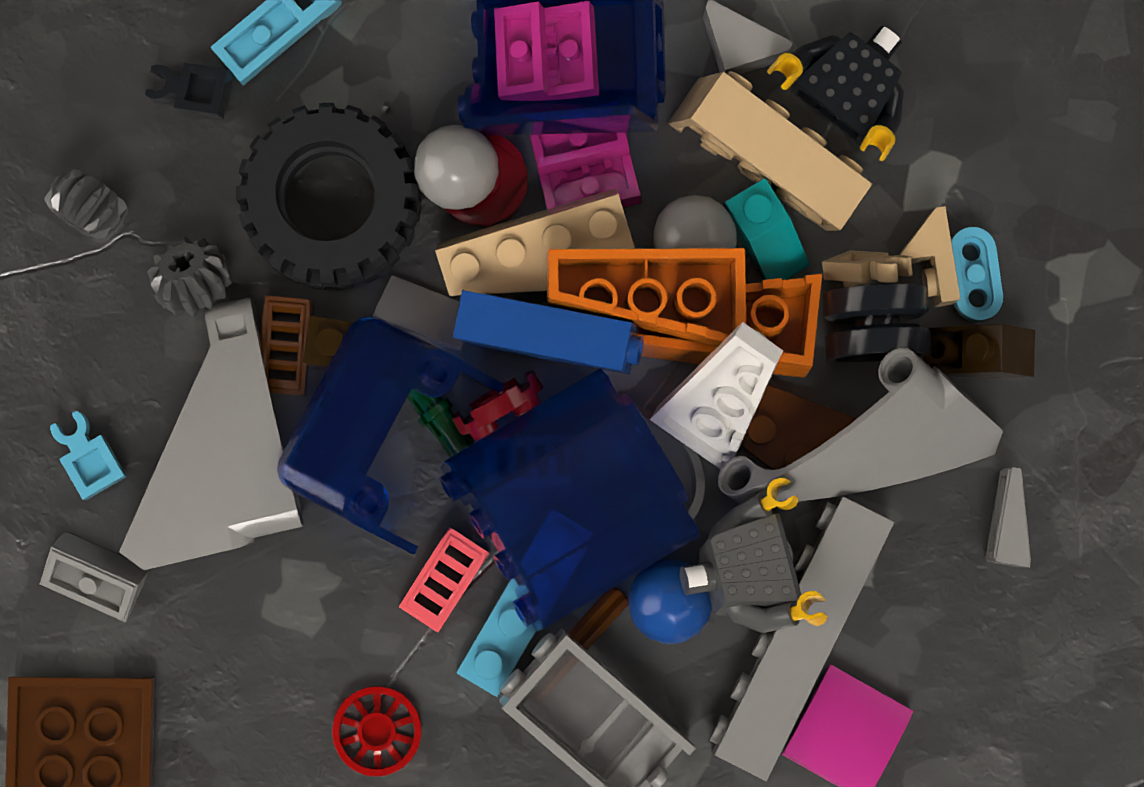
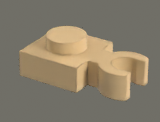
[822,250,913,288]

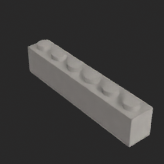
[709,497,895,782]

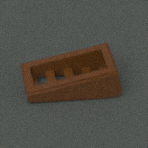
[261,295,315,396]

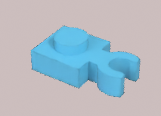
[50,411,127,500]

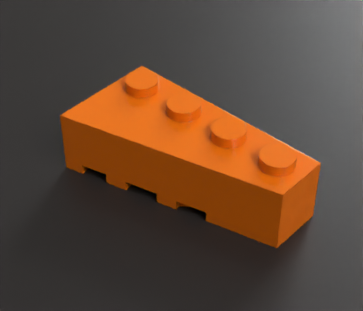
[547,248,746,347]

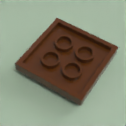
[5,676,156,787]

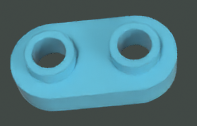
[951,227,1003,322]

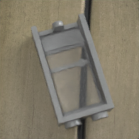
[499,628,696,787]

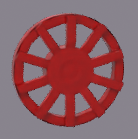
[332,686,422,777]

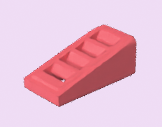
[399,527,490,633]

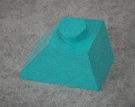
[723,178,810,280]

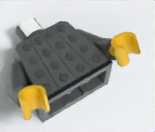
[679,478,828,633]

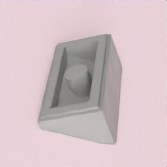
[373,275,466,353]
[39,532,149,622]

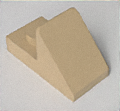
[899,206,960,308]

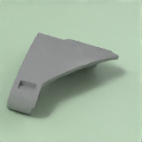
[119,296,304,570]
[718,348,1003,504]

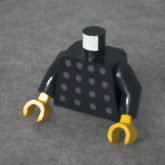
[767,26,904,161]

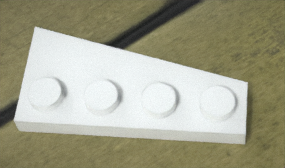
[650,322,783,470]

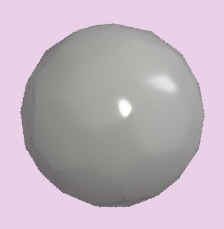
[413,125,499,210]
[653,195,737,249]

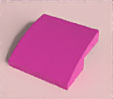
[494,1,599,101]
[528,106,641,209]
[781,664,914,787]

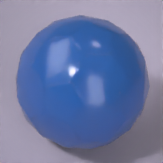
[628,559,712,644]

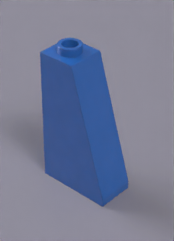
[453,290,644,375]

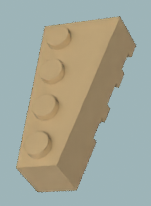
[667,71,872,231]
[435,188,635,296]

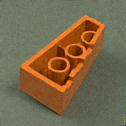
[638,274,822,378]

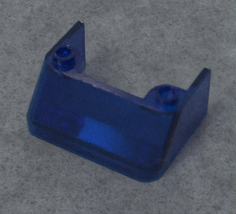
[277,317,504,555]

